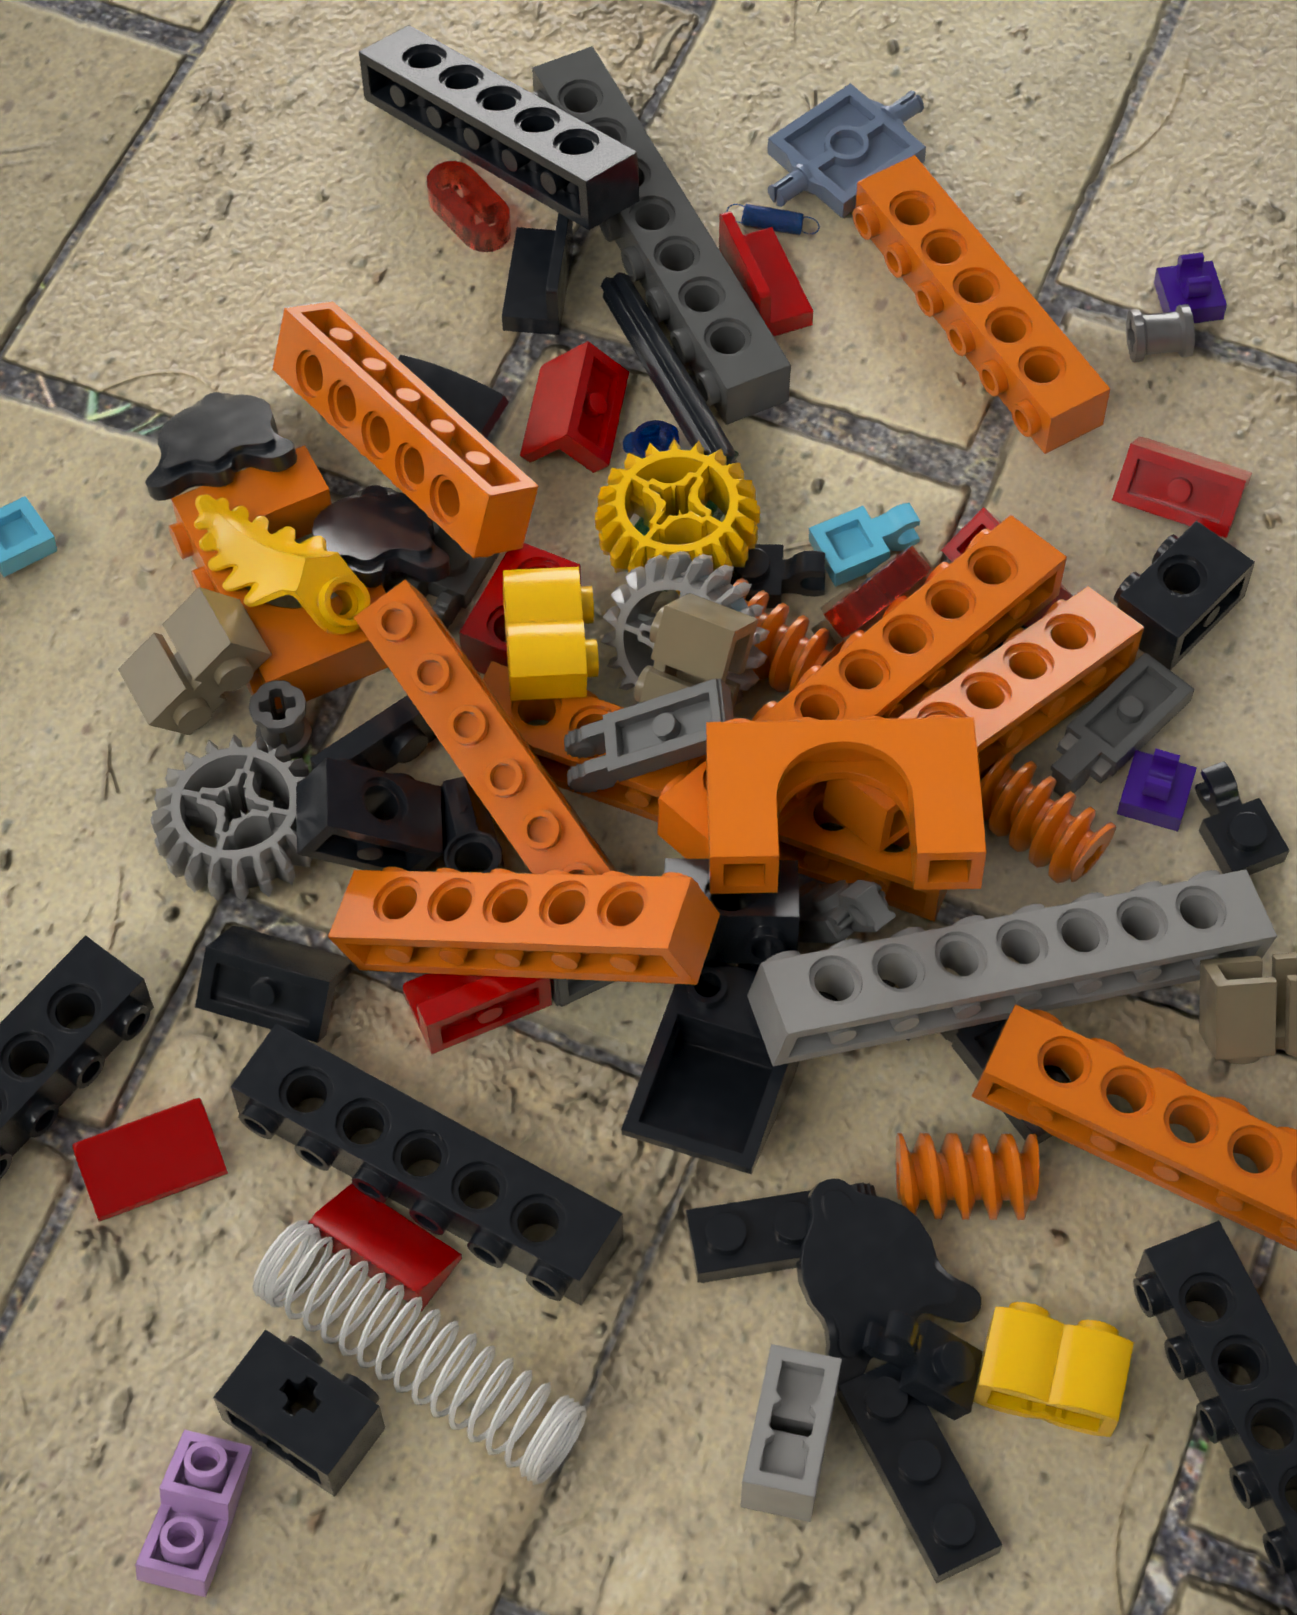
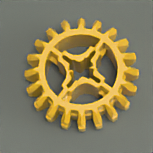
[595,438,760,596]

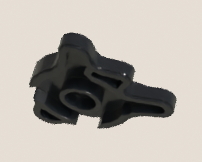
[145,392,298,501]
[312,485,451,588]
[796,1179,982,1386]

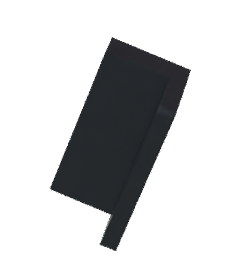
[502,213,574,335]
[195,926,353,1043]

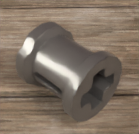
[1126,304,1195,362]
[249,680,312,759]

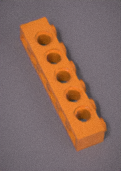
[853,155,1110,454]
[272,301,539,558]
[354,579,617,875]
[823,586,1144,853]
[328,867,720,985]
[971,1004,1297,1251]

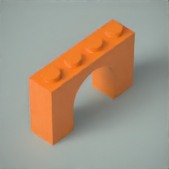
[168,445,388,710]
[706,714,986,894]

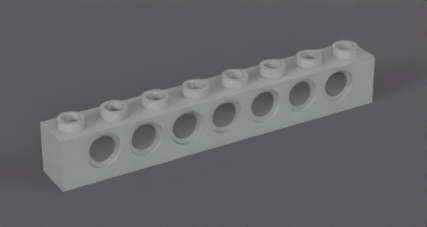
[747,870,1277,1066]

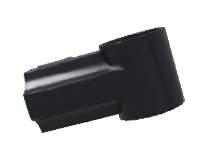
[440,777,505,873]

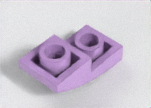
[135,1429,252,1598]

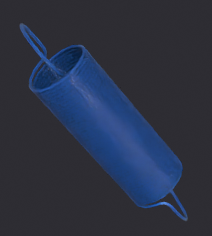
[726,204,820,235]

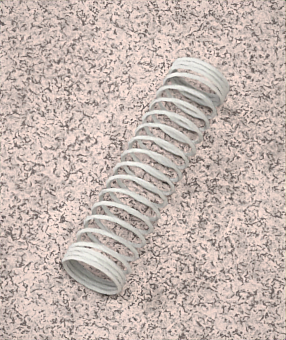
[253,1220,587,1485]

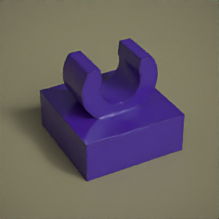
[1154,252,1227,323]
[1117,748,1197,832]

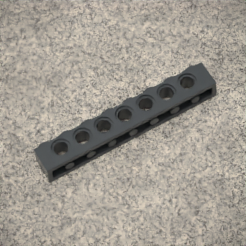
[531,46,791,425]

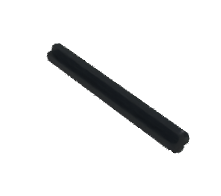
[600,272,737,465]

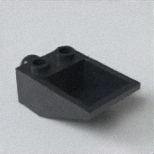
[621,963,800,1175]

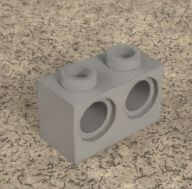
[740,1344,842,1522]

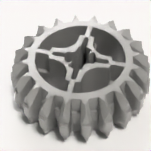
[601,551,770,705]
[151,734,313,903]

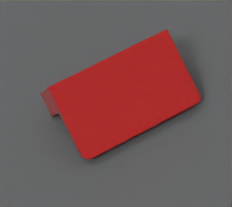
[719,211,813,337]
[520,341,629,473]
[1112,436,1252,538]
[402,973,552,1055]

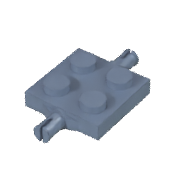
[767,83,926,218]

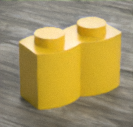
[503,567,599,701]
[973,1302,1134,1437]

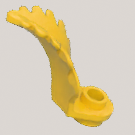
[194,494,370,635]

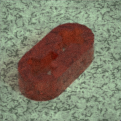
[427,161,511,252]
[823,545,932,639]

